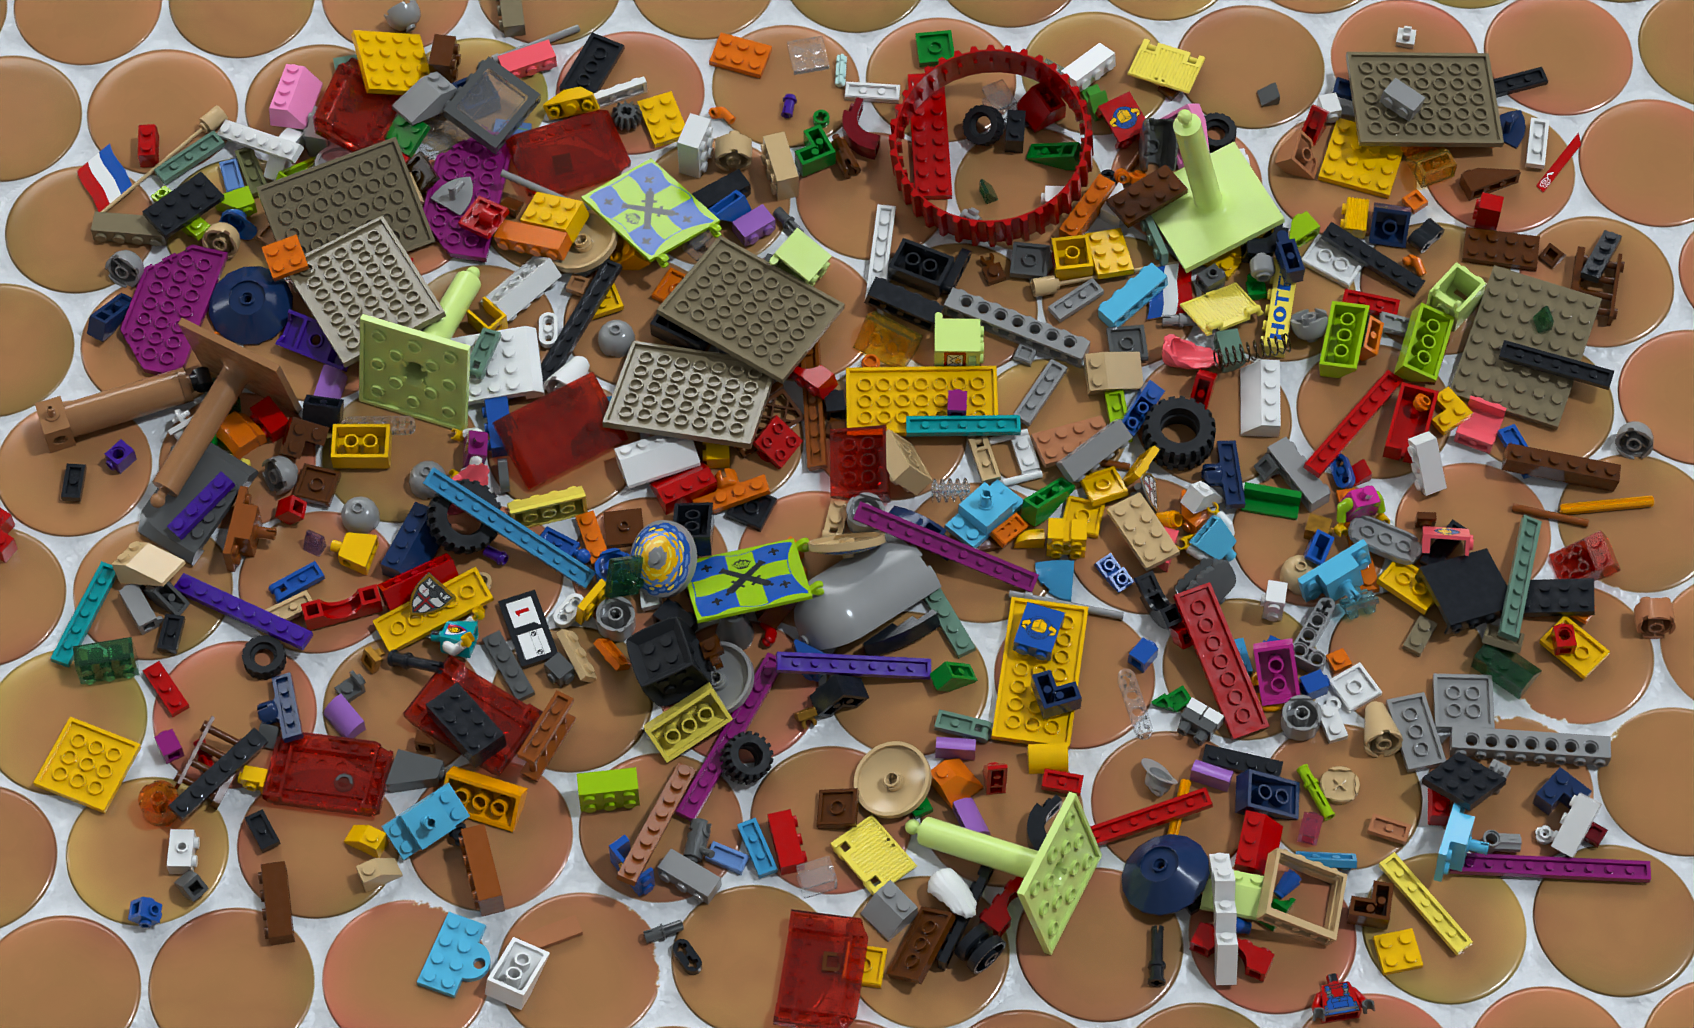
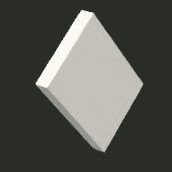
[1302,234,1364,289]

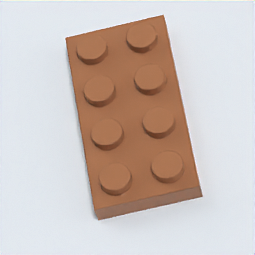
[1031,415,1106,468]

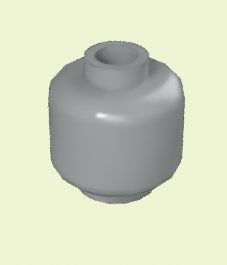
[1250,253,1275,282]

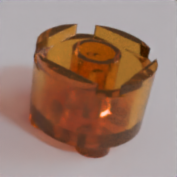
[138,780,179,827]

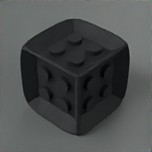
[626,617,712,707]

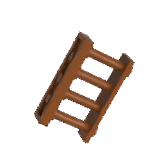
[517,690,576,782]

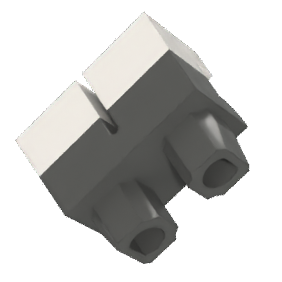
[1177,697,1224,746]

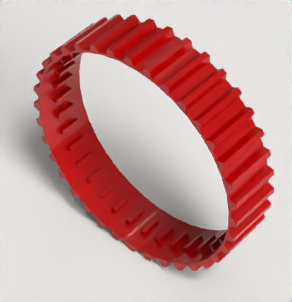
[889,45,1094,247]

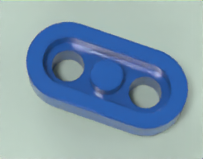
[1330,454,1355,489]

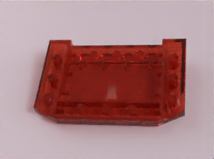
[313,57,403,153]
[505,109,631,197]
[262,732,394,817]
[773,909,869,1028]

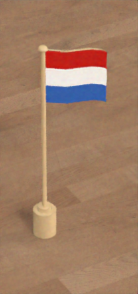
[77,105,228,212]
[1031,261,1193,321]

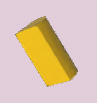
[1027,743,1068,774]

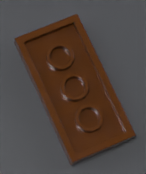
[1106,164,1188,228]
[1462,227,1540,271]
[886,906,957,984]

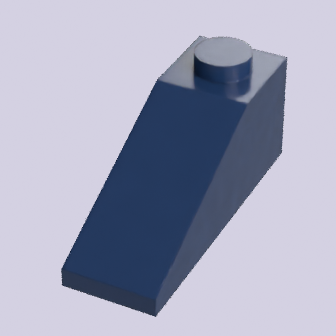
[87,293,132,342]

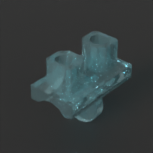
[1339,585,1379,619]

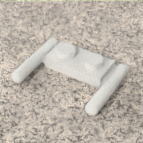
[988,429,1043,486]

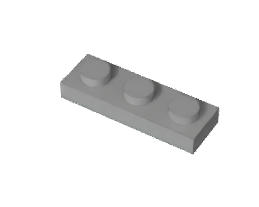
[1048,278,1104,323]

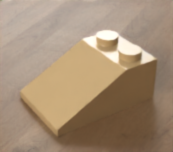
[1083,352,1144,395]
[886,429,933,495]
[111,541,186,586]

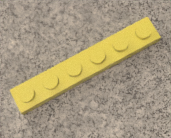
[1379,852,1473,956]

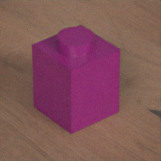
[947,389,967,416]
[154,729,185,764]

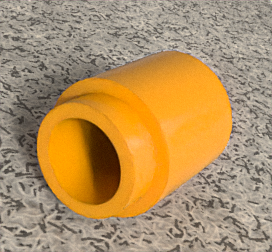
[1155,510,1183,529]

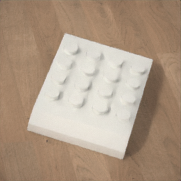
[451,326,545,405]

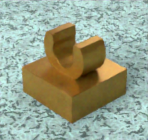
[361,646,385,674]
[793,706,818,729]

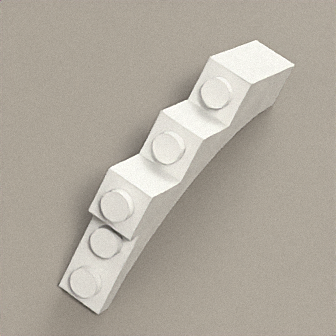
[1209,853,1238,985]

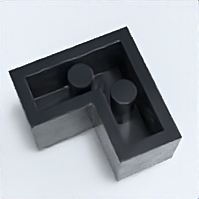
[809,674,869,717]

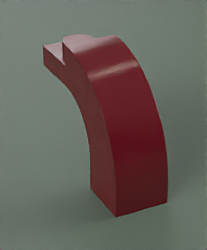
[842,97,880,160]

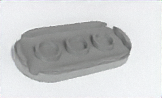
[1348,516,1422,565]

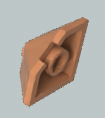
[1275,129,1319,180]

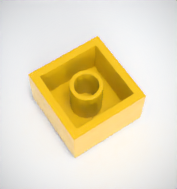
[1050,234,1094,281]

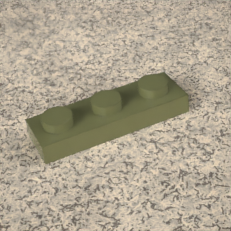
[235,147,267,197]

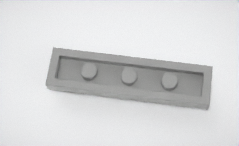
[1013,359,1068,427]

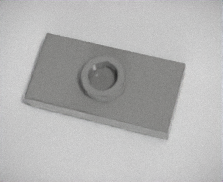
[1379,311,1410,337]

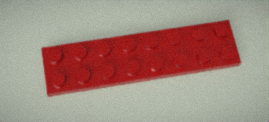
[907,73,952,200]
[1173,582,1269,741]

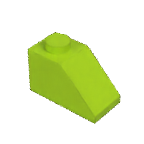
[215,186,257,217]
[1289,211,1320,248]

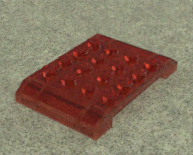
[492,372,629,491]
[403,654,543,776]

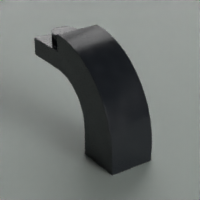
[1241,211,1288,263]
[1134,570,1183,629]
[1026,794,1062,851]

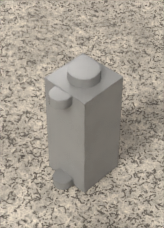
[119,584,163,635]

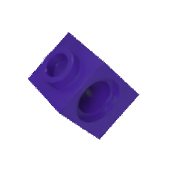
[105,439,137,474]

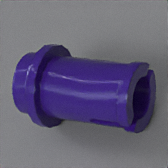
[781,94,797,118]
[483,545,509,565]

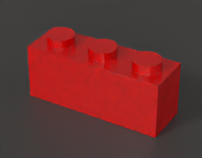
[767,809,808,876]

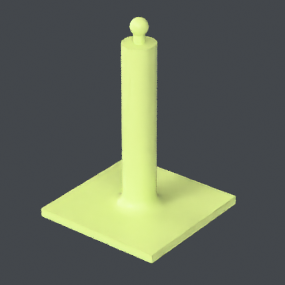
[1151,109,1285,273]
[359,266,481,431]
[905,792,1102,955]

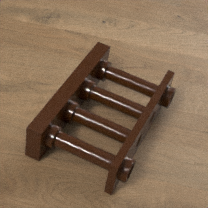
[1570,246,1625,326]
[173,716,242,810]

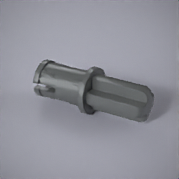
[773,207,804,233]
[643,920,684,944]

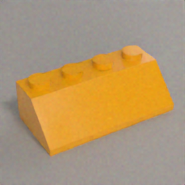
[444,766,528,832]

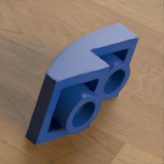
[1094,553,1135,593]

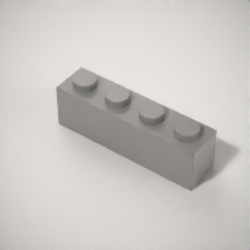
[1056,419,1133,483]
[1266,437,1331,513]

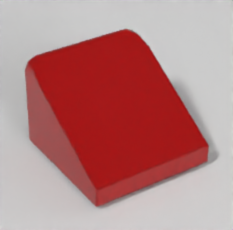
[1351,459,1372,487]

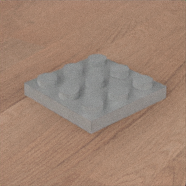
[1432,673,1495,730]

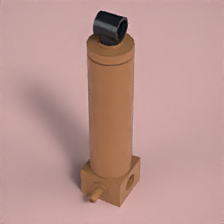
[35,367,213,453]

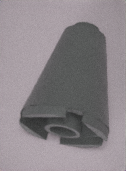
[715,613,754,650]

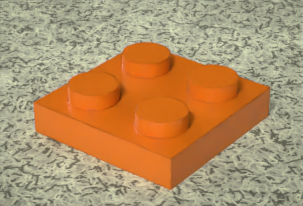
[262,234,310,282]

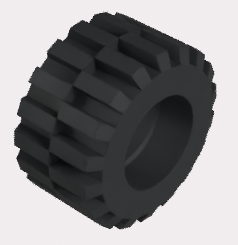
[719,731,774,785]

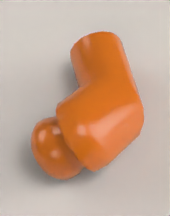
[708,107,736,124]
[1402,254,1427,277]

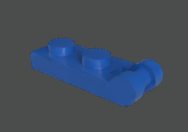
[268,561,325,604]

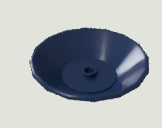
[209,266,293,345]
[1122,834,1210,916]

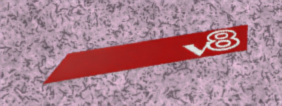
[1536,132,1581,193]

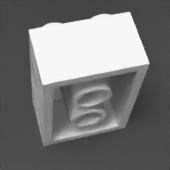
[677,113,714,179]

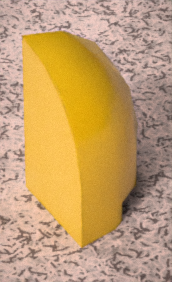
[1014,529,1045,548]

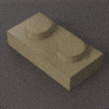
[1402,615,1438,657]

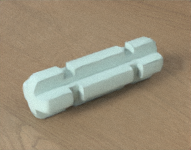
[835,54,847,88]

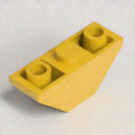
[543,86,600,121]

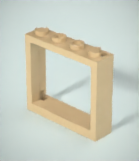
[1256,848,1347,946]

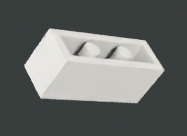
[1061,43,1116,92]
[1407,431,1447,496]
[1550,793,1602,858]

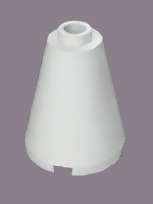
[544,356,590,407]

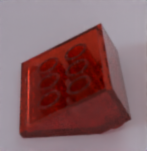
[830,425,891,503]

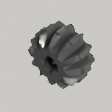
[611,100,642,132]

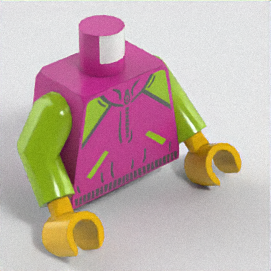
[1334,485,1390,537]

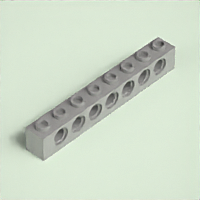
[943,288,1090,368]
[1450,726,1611,767]

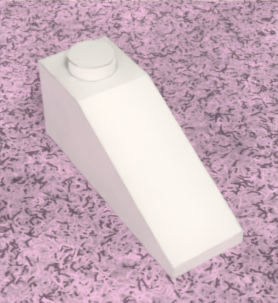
[1180,481,1224,514]

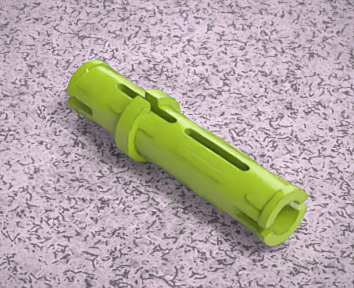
[1296,764,1336,821]

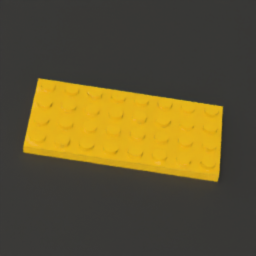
[846,366,998,437]
[991,597,1089,750]

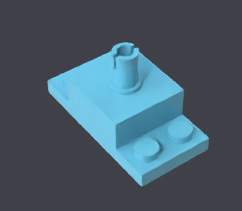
[945,479,1023,548]
[1298,539,1372,603]
[381,783,470,860]
[1434,802,1490,882]

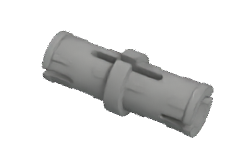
[1162,313,1197,328]

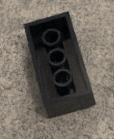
[426,682,507,768]

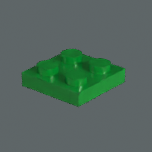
[915,30,954,67]
[382,114,431,158]

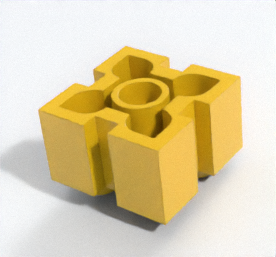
[1046,518,1087,559]

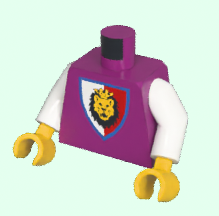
[449,427,488,479]

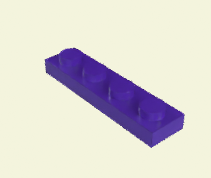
[167,471,235,540]

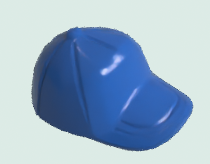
[219,209,258,240]

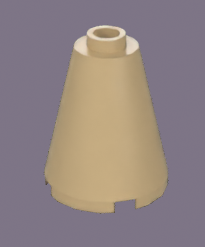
[1364,701,1403,757]

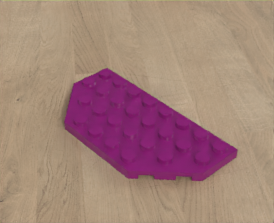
[423,131,516,262]
[120,244,228,375]

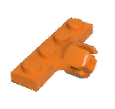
[693,468,771,514]

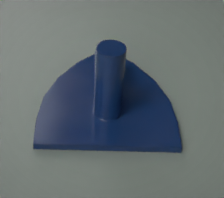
[1500,110,1526,149]

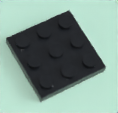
[1422,752,1507,811]

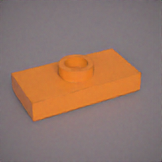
[989,512,1030,548]
[593,638,631,671]

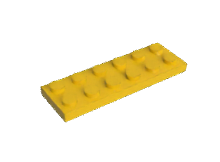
[372,567,494,652]

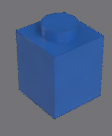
[1128,637,1159,673]
[1299,669,1330,700]

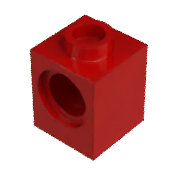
[1551,623,1577,656]

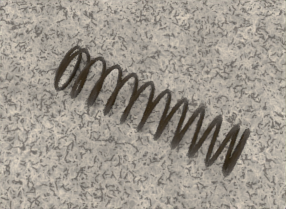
[1213,333,1291,369]

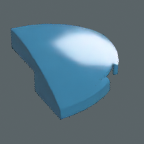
[1035,560,1074,602]

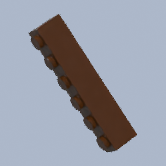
[1502,443,1621,492]

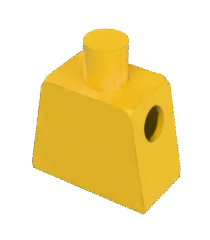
[330,532,379,575]

